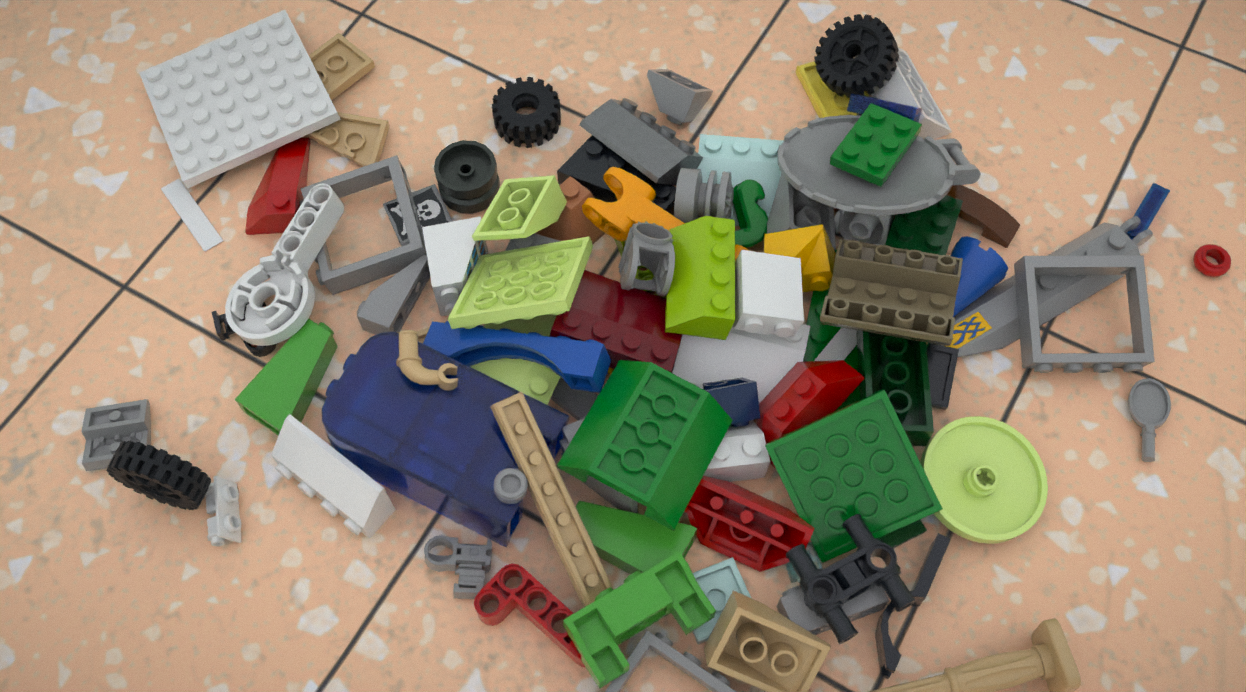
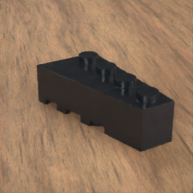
[557,135,676,216]

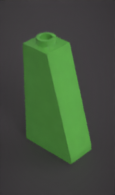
[235,319,338,436]
[575,501,697,575]

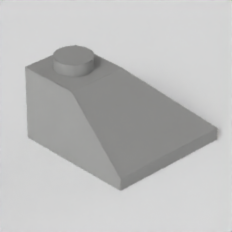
[647,69,713,125]

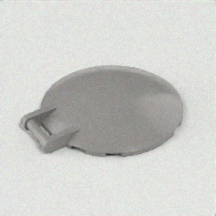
[777,115,981,215]

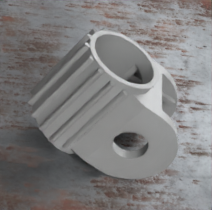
[618,221,675,297]

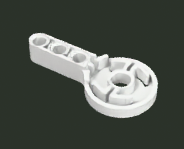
[225,183,344,346]

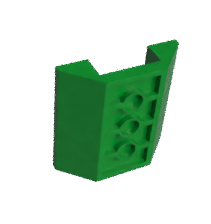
[557,360,733,531]

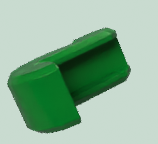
[733,179,768,248]

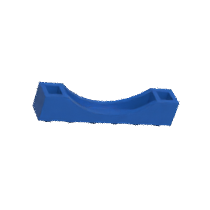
[419,321,611,393]

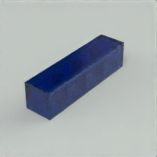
[847,94,922,122]
[1126,182,1170,240]

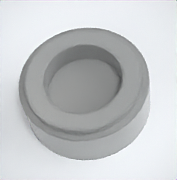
[494,468,528,504]

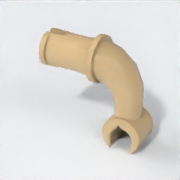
[396,330,458,391]

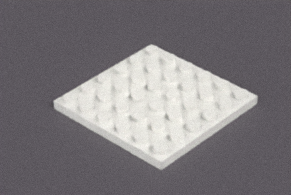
[139,10,341,189]

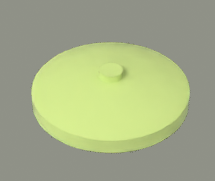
[920,416,1048,544]

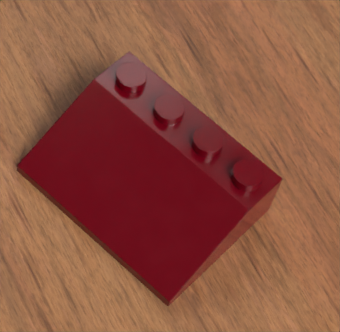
[549,270,682,372]

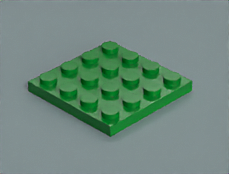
[765,389,943,563]

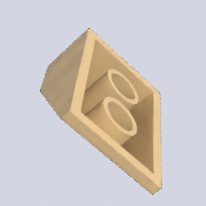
[704,591,831,692]

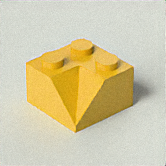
[764,224,836,292]

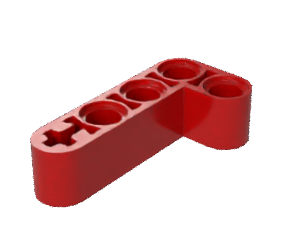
[474,563,586,668]

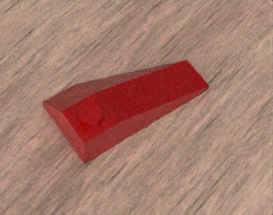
[245,138,310,235]

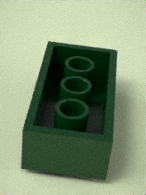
[885,196,963,255]
[856,330,934,447]

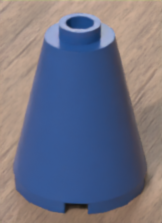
[950,236,1008,317]

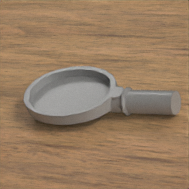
[1128,378,1171,462]

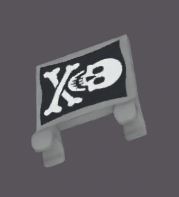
[383,184,453,246]

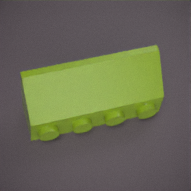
[665,216,735,340]

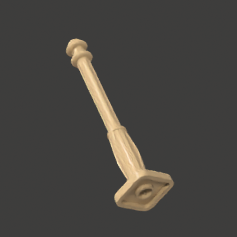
[869,618,1081,692]

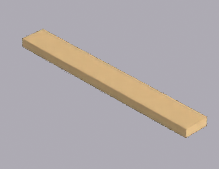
[490,392,614,608]

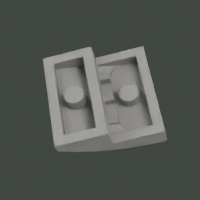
[82,399,151,471]

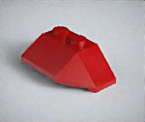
[756,360,865,469]
[684,476,815,572]

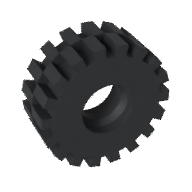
[492,77,561,148]

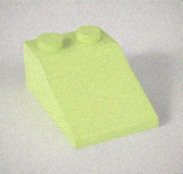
[472,175,567,241]

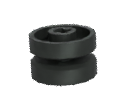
[434,140,500,213]

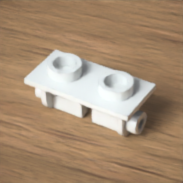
[205,476,242,546]

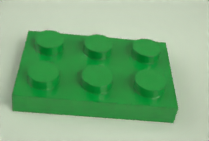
[830,103,922,187]

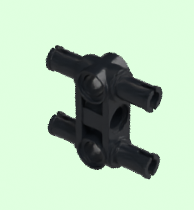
[785,514,916,644]

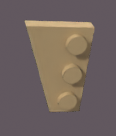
[305,112,390,167]

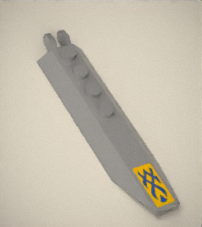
[937,216,1153,358]

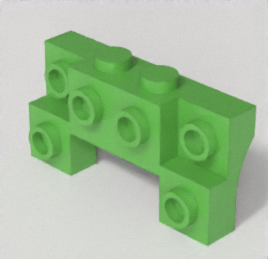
[563,551,716,689]

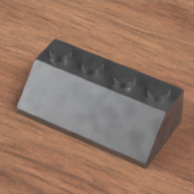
[580,98,703,185]

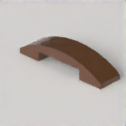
[946,185,1020,248]

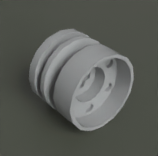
[674,167,734,223]

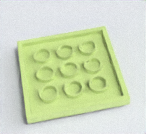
[448,236,593,329]

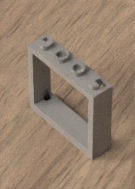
[300,155,427,295]
[1014,255,1155,373]
[605,630,745,692]

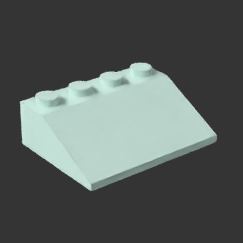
[697,134,784,226]

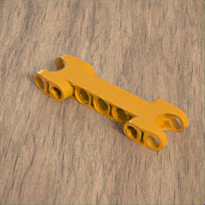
[582,167,750,261]

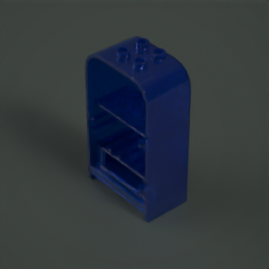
[322,332,569,547]

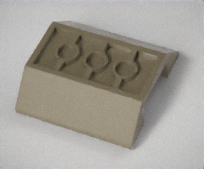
[820,239,963,346]

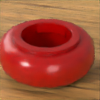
[1193,244,1231,277]

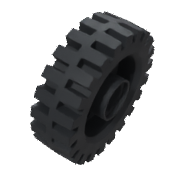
[814,14,899,98]
[106,441,211,510]

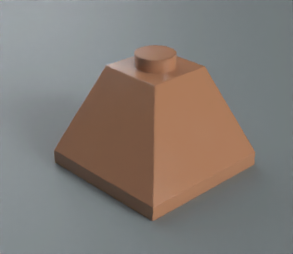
[536,176,605,244]

